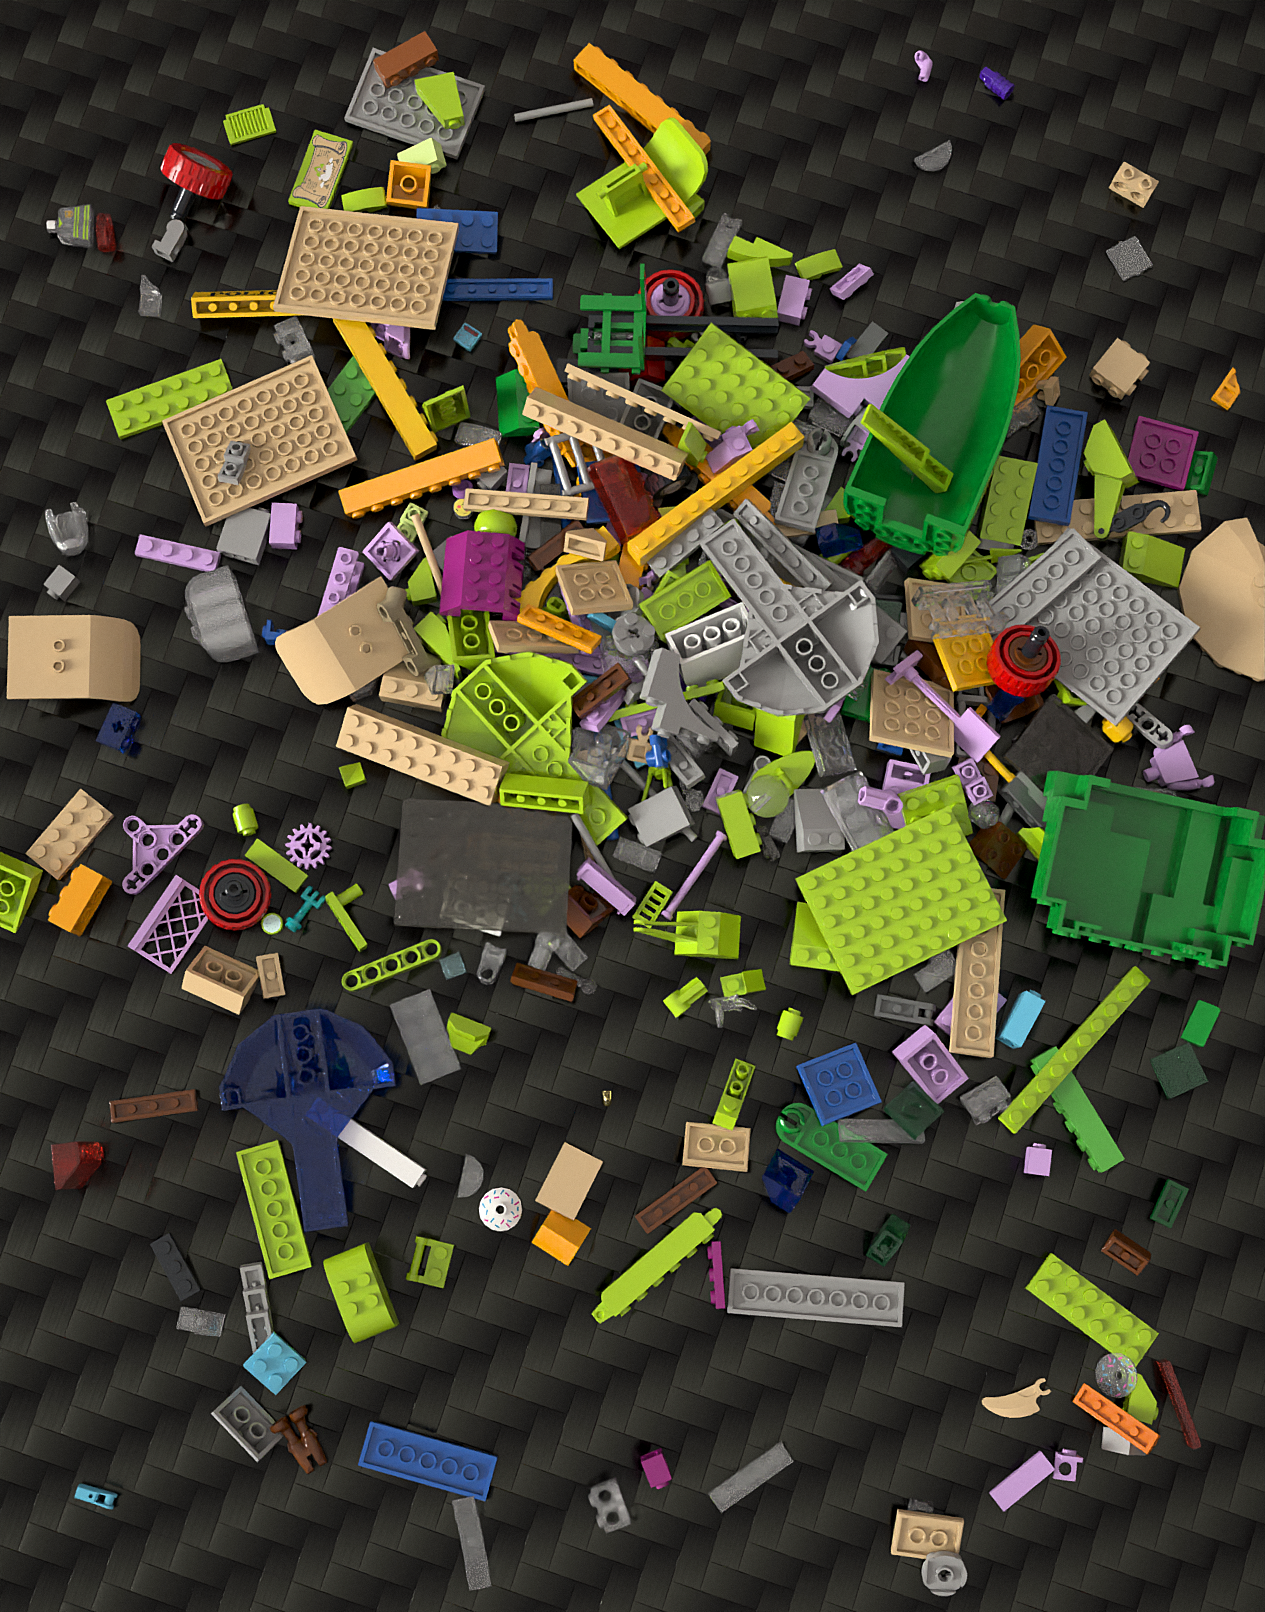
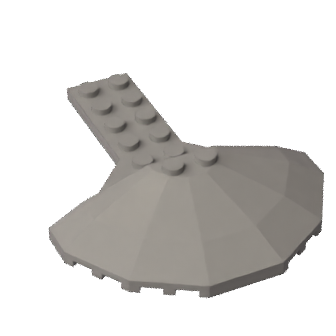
[699,519,879,717]

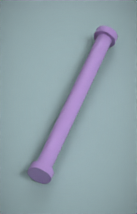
[661,831,728,921]

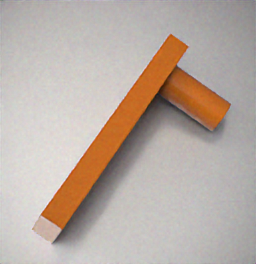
[1072,1383,1160,1455]

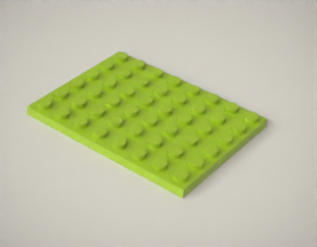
[795,806,1007,995]

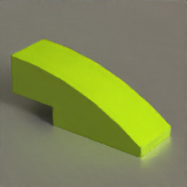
[727,236,793,267]

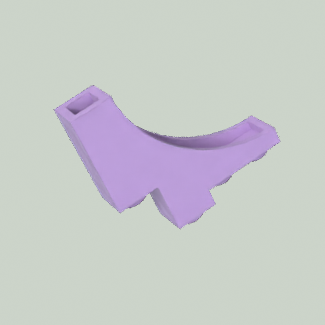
[810,354,910,419]

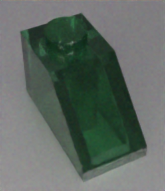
[866,1214,911,1267]

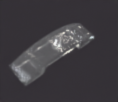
[452,1496,492,1591]

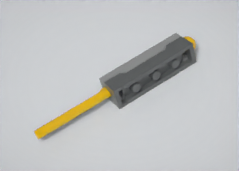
[984,750,1047,832]

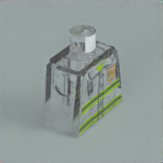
[47,204,96,249]

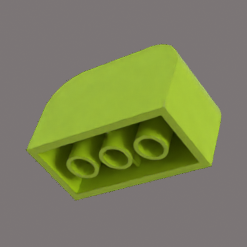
[323,1242,399,1343]

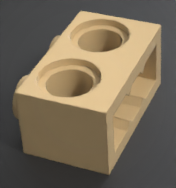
[1109,162,1159,208]

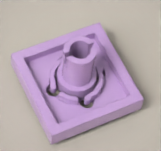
[362,522,419,581]

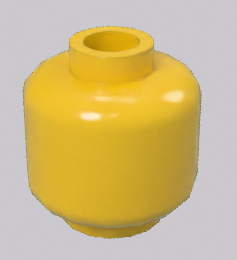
[1102,716,1134,743]

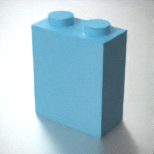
[995,990,1045,1049]

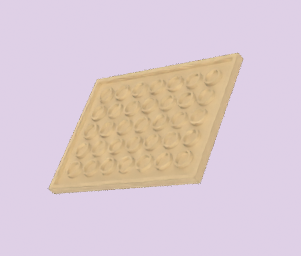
[273,206,459,330]
[162,355,358,526]

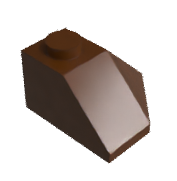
[562,885,616,938]

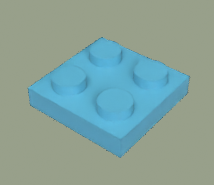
[243,1332,306,1395]

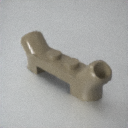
[377,586,442,676]

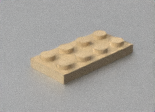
[488,620,579,654]
[25,789,114,881]

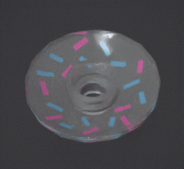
[1096,1353,1137,1398]

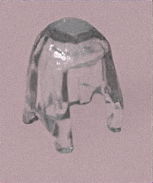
[45,502,88,556]

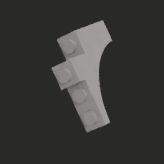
[640,648,720,745]

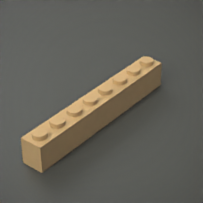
[522,387,688,481]

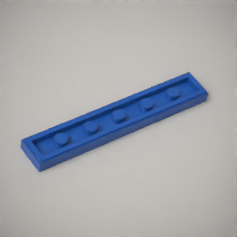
[442,278,553,301]

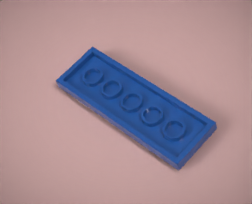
[1028,405,1088,526]
[358,1421,498,1501]

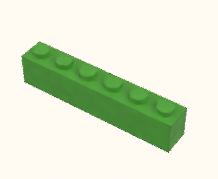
[1031,1046,1125,1172]

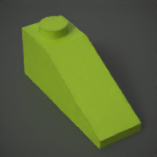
[678,422,708,467]

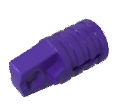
[979,67,1015,100]

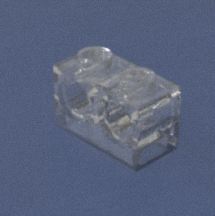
[588,1478,631,1534]

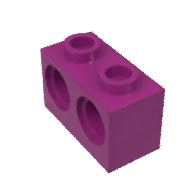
[641,1448,672,1489]

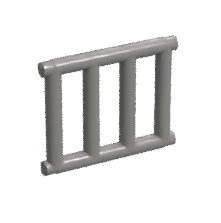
[545,418,635,496]

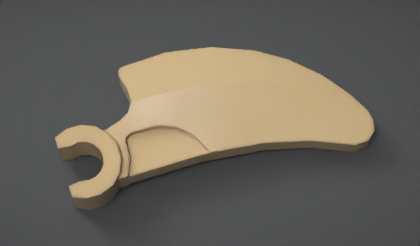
[982,1378,1051,1418]

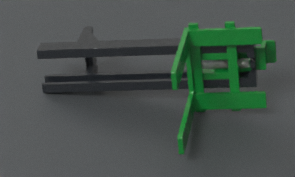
[573,263,779,374]

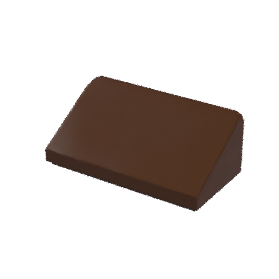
[1101,1229,1151,1276]

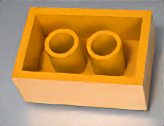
[48,864,113,937]

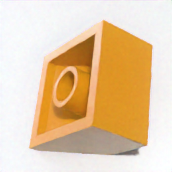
[386,160,431,209]

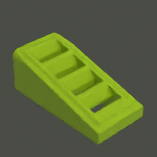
[632,881,673,929]

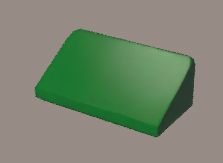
[1184,451,1217,495]
[1180,1000,1221,1048]

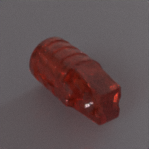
[96,213,116,252]

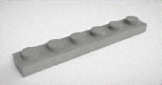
[733,499,833,591]

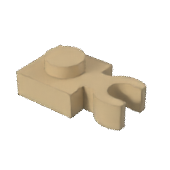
[626,724,653,764]

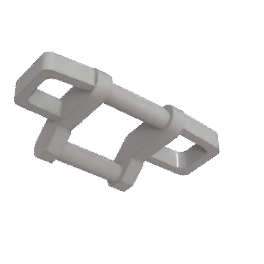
[955,687,996,758]

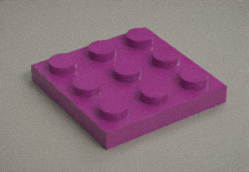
[1127,416,1199,491]

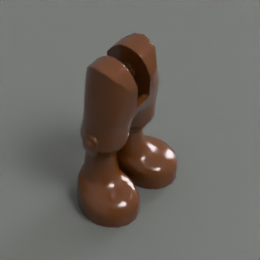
[269,1405,327,1474]

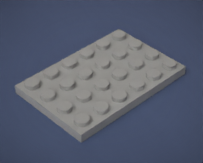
[344,48,485,159]

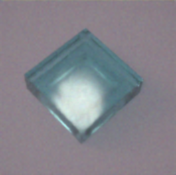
[439,952,467,980]

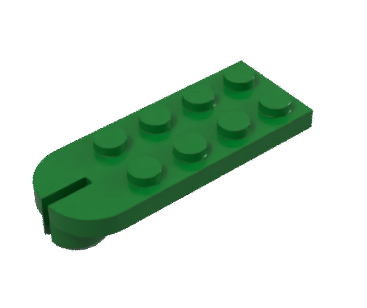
[776,1103,888,1192]

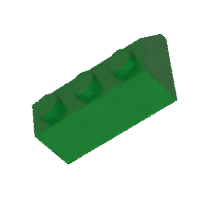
[496,369,540,437]

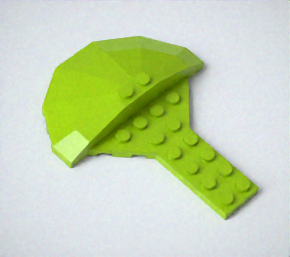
[441,651,628,846]

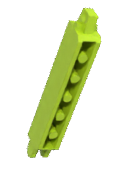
[592,1208,722,1324]

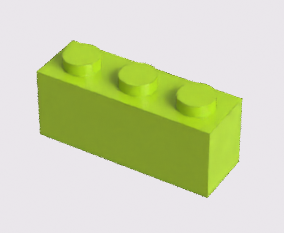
[715,789,762,859]

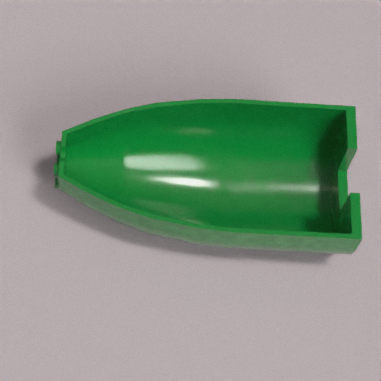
[843,293,1021,556]

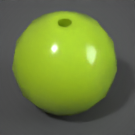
[474,509,517,537]

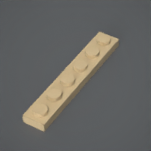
[463,488,589,520]

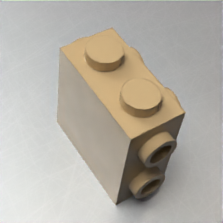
[1089,338,1150,400]

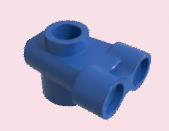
[524,439,552,467]
[646,734,671,769]

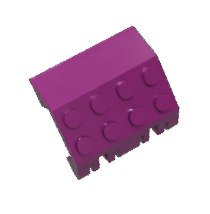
[439,530,525,621]

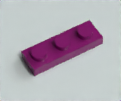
[707,1241,725,1309]

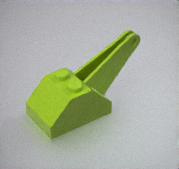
[633,911,741,959]

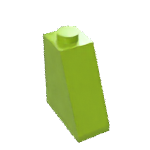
[414,72,465,129]

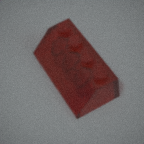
[51,1141,104,1190]

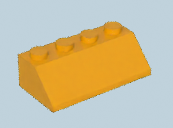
[1012,324,1067,416]

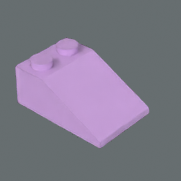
[892,1025,969,1105]

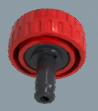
[199,859,271,931]

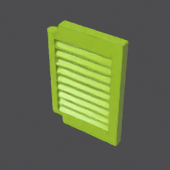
[223,104,276,146]

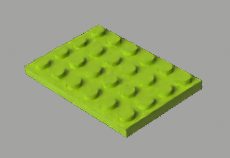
[661,322,810,450]

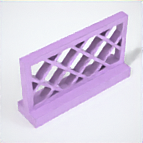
[128,875,208,974]

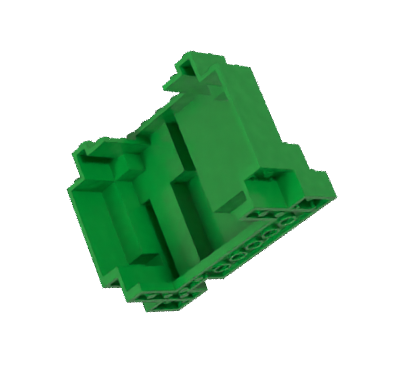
[1031,771,1265,969]

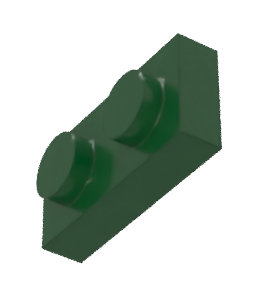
[1150,1179,1189,1228]

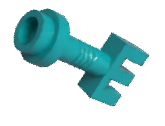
[285,885,325,932]

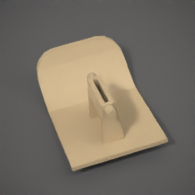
[275,576,409,705]
[7,615,141,702]

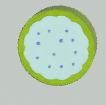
[261,913,284,935]

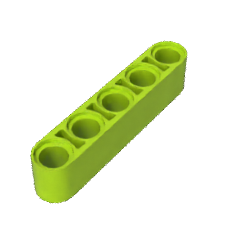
[342,939,442,992]

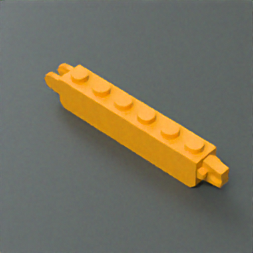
[508,319,585,467]
[662,422,776,526]

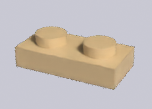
[256,953,285,999]

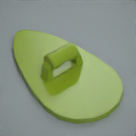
[750,751,816,806]

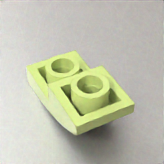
[397,502,428,546]

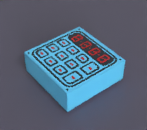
[453,323,482,352]

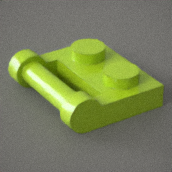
[406,1236,454,1288]

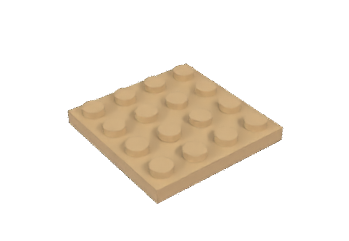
[869,669,954,758]

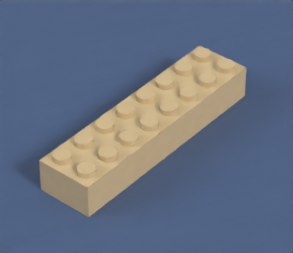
[336,704,510,806]

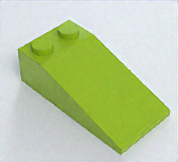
[422,385,470,433]

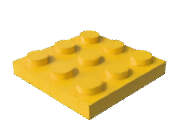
[931,623,995,692]

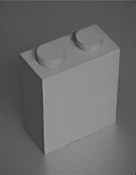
[216,507,271,565]
[628,786,695,847]

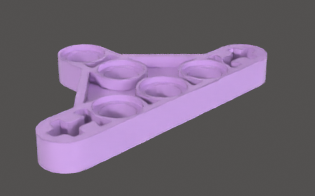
[122,814,204,895]

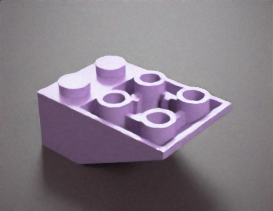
[875,759,931,829]

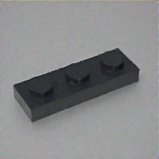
[150,1233,202,1301]

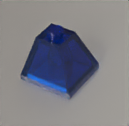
[762,1148,814,1213]

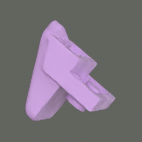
[371,323,410,360]

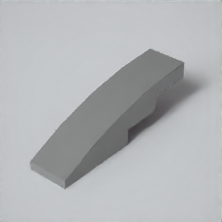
[240,1262,273,1354]

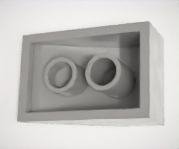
[794,788,845,853]

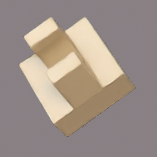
[1036,376,1060,406]

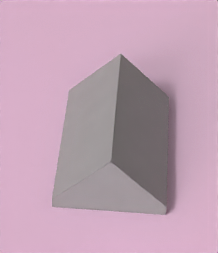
[211,1386,284,1462]

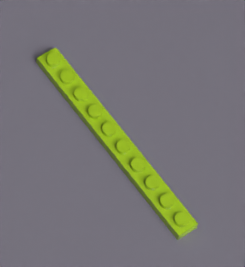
[998,966,1151,1134]

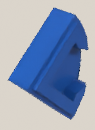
[836,337,857,361]

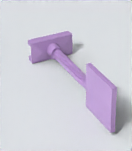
[885,650,1001,763]

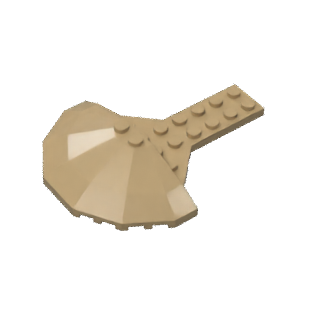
[1177,518,1265,682]

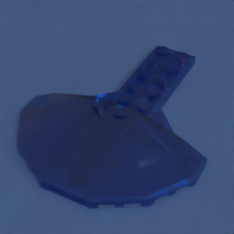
[219,1008,396,1232]

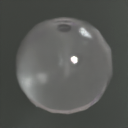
[746,774,789,818]

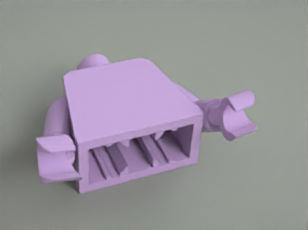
[1143,725,1214,791]

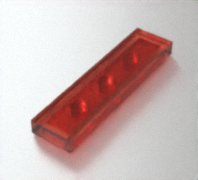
[1157,1359,1201,1449]

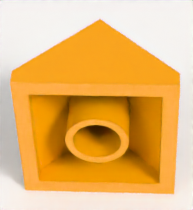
[532,1210,591,1266]

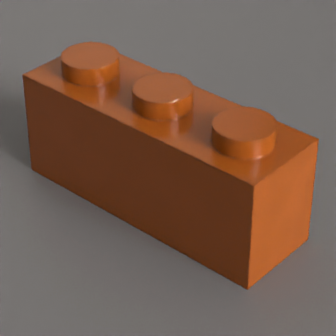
[373,31,439,89]

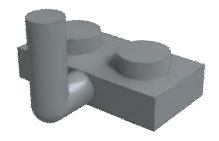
[623,658,648,705]

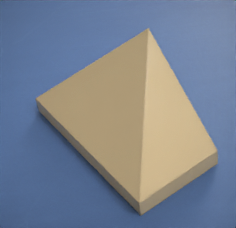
[564,528,607,561]

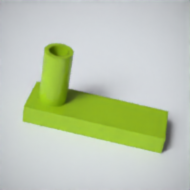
[325,884,367,952]

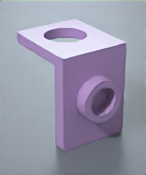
[1053,1449,1083,1482]

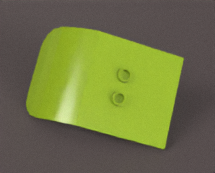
[576,117,708,249]

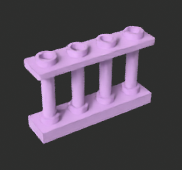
[318,547,365,616]

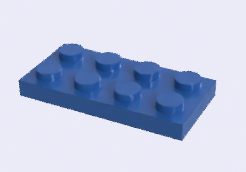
[417,208,498,254]

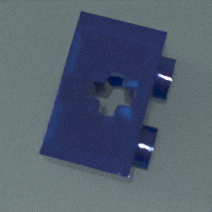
[96,703,141,754]

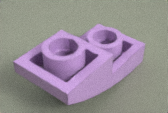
[952,757,993,805]

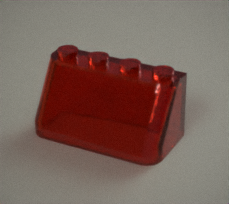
[586,455,662,545]

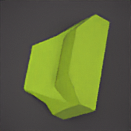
[1015,827,1045,861]
[446,1013,491,1055]

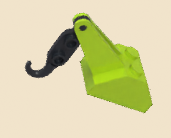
[1083,419,1171,540]

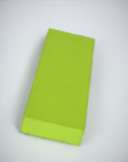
[245,838,309,893]

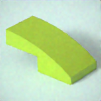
[341,187,387,213]
[795,249,843,280]

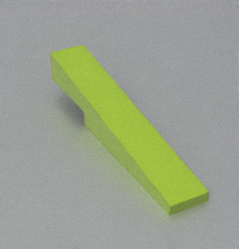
[860,404,954,493]

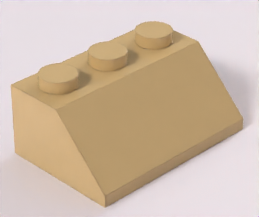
[379,662,451,712]
[182,946,260,1015]

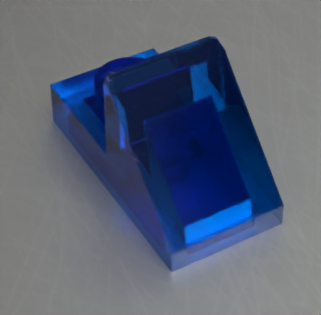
[986,688,1025,722]

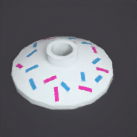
[479,1187,522,1231]

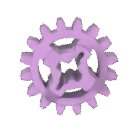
[285,823,332,870]

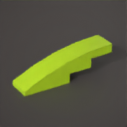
[825,347,906,379]

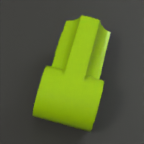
[663,977,708,1018]

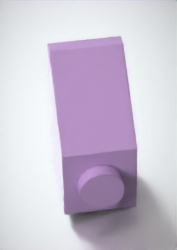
[705,432,752,475]

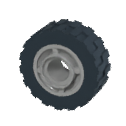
[645,463,693,500]

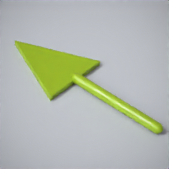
[963,548,1022,564]

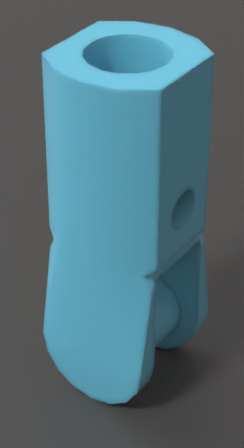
[75,1483,118,1509]

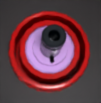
[638,270,704,342]

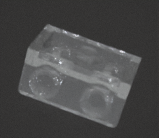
[960,1075,1012,1125]

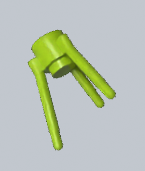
[642,765,673,801]

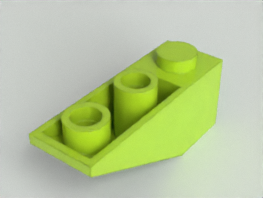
[712,1058,755,1131]

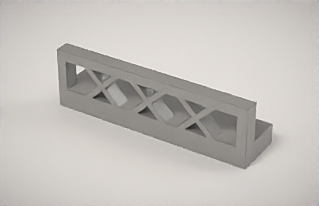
[519,462,553,550]

